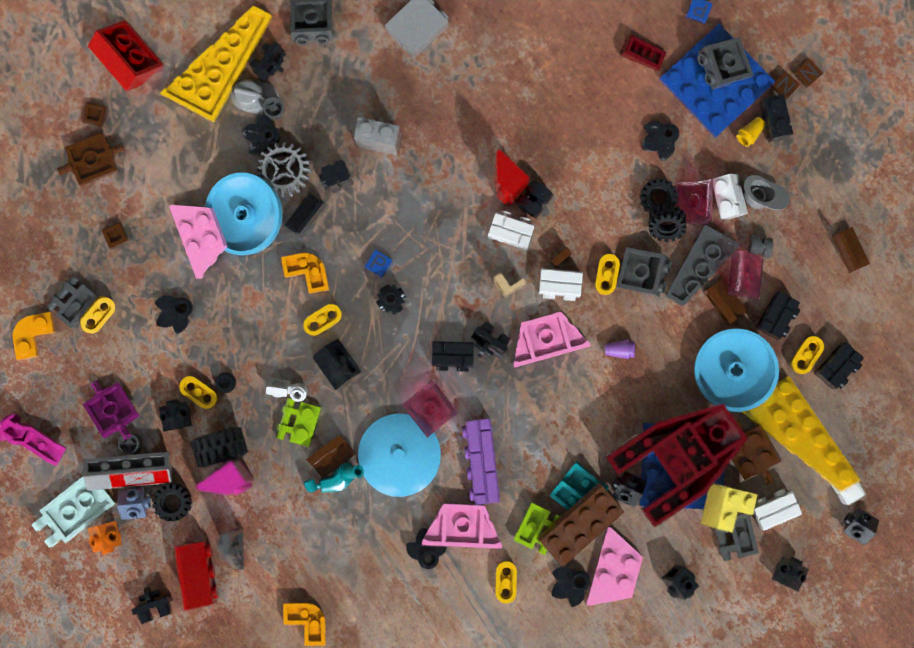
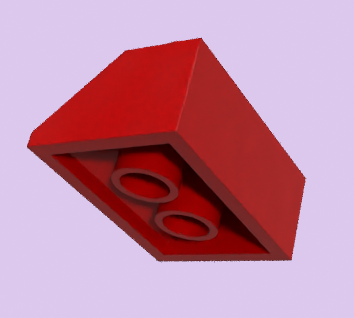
[88,20,164,92]
[495,149,530,206]
[174,540,219,611]

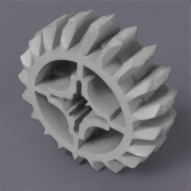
[256,142,312,198]

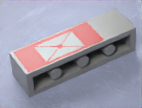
[83,452,172,491]

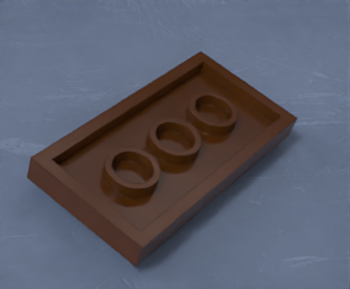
[537,483,624,567]

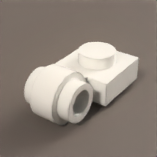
[266,378,307,401]

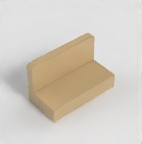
[493,273,526,298]

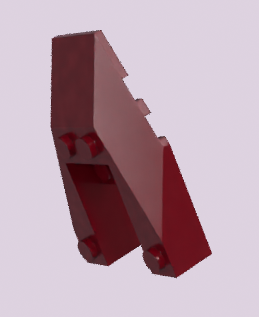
[605,404,748,528]

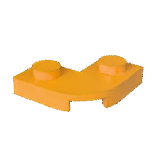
[281,253,330,294]
[13,312,55,360]
[283,602,326,646]

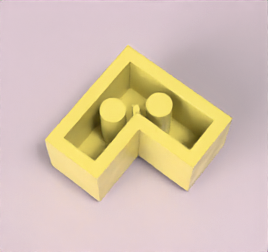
[701,484,757,532]

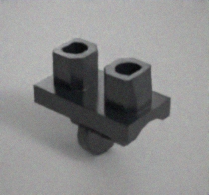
[249,42,286,82]
[471,322,510,359]
[131,586,173,624]

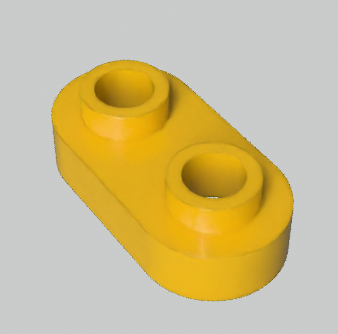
[595,254,620,295]
[80,296,115,334]
[303,304,342,336]
[790,336,824,374]
[179,376,218,409]
[495,561,517,604]

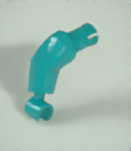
[304,463,364,493]

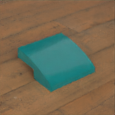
[550,461,609,510]

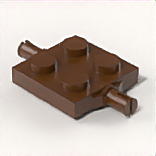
[57,133,126,186]
[732,419,782,485]

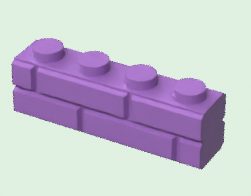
[462,419,500,505]

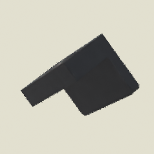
[285,193,326,238]
[313,339,361,390]

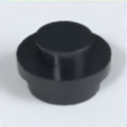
[215,372,236,393]

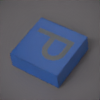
[686,0,713,24]
[365,249,393,278]

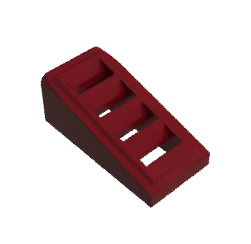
[619,34,667,71]

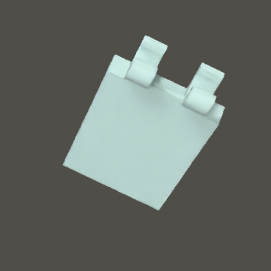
[32,477,116,548]

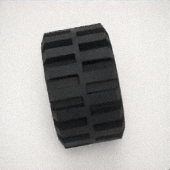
[190,427,248,468]

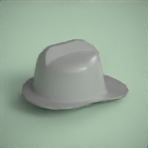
[231,79,279,115]
[743,175,790,210]

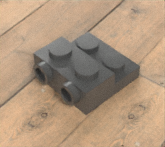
[290,0,333,45]
[698,37,754,90]
[616,247,671,297]

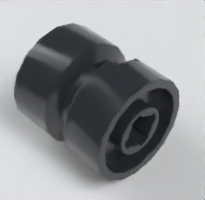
[515,180,554,219]

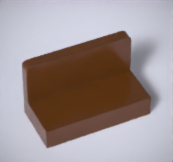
[832,227,870,273]
[703,278,747,325]
[306,435,355,478]

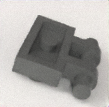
[46,275,99,329]
[713,513,759,561]

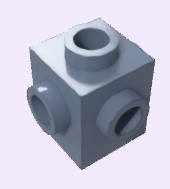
[117,488,151,520]

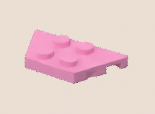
[169,205,228,279]
[513,312,591,368]
[422,503,502,549]
[586,527,643,606]

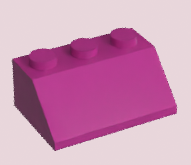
[196,460,255,495]

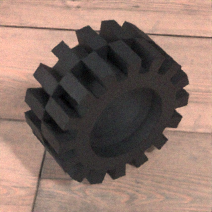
[640,178,679,214]
[649,204,687,242]
[152,484,192,522]

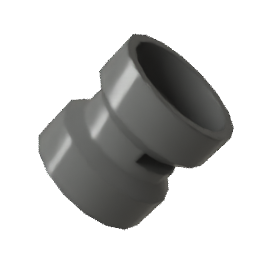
[263,97,284,120]
[748,235,773,258]
[118,433,143,454]

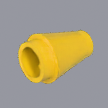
[736,117,766,147]

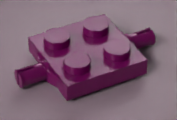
[83,380,140,440]

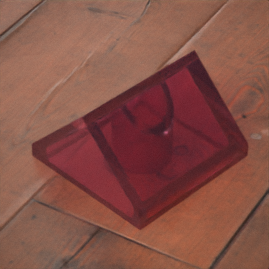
[676,180,713,225]
[728,250,763,299]
[402,380,458,438]

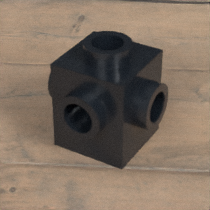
[376,284,407,315]
[159,399,192,432]
[612,471,647,508]
[843,507,879,546]
[772,556,809,592]
[661,565,699,600]

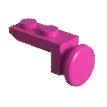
[0,413,67,466]

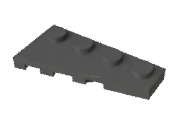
[664,225,741,307]
[217,528,244,570]

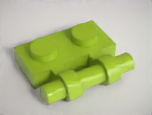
[276,398,321,447]
[513,502,561,555]

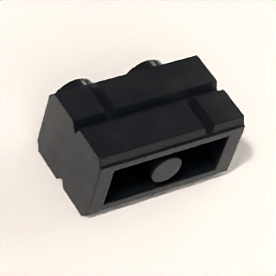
[759,94,793,142]
[318,160,353,194]
[756,291,800,340]
[432,341,474,372]
[814,342,864,389]

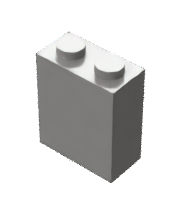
[385,0,448,59]
[354,117,401,155]

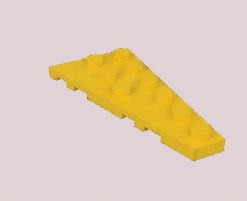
[160,6,272,123]
[740,376,860,492]

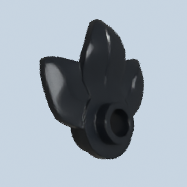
[242,115,280,155]
[642,121,680,161]
[155,295,193,334]
[406,528,447,569]
[551,567,590,607]

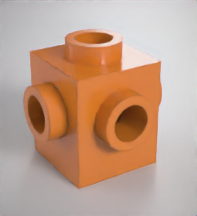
[87,521,122,555]

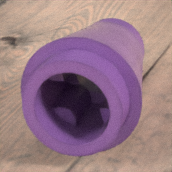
[605,339,635,360]

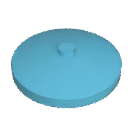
[205,173,282,255]
[694,329,779,412]
[358,414,441,497]

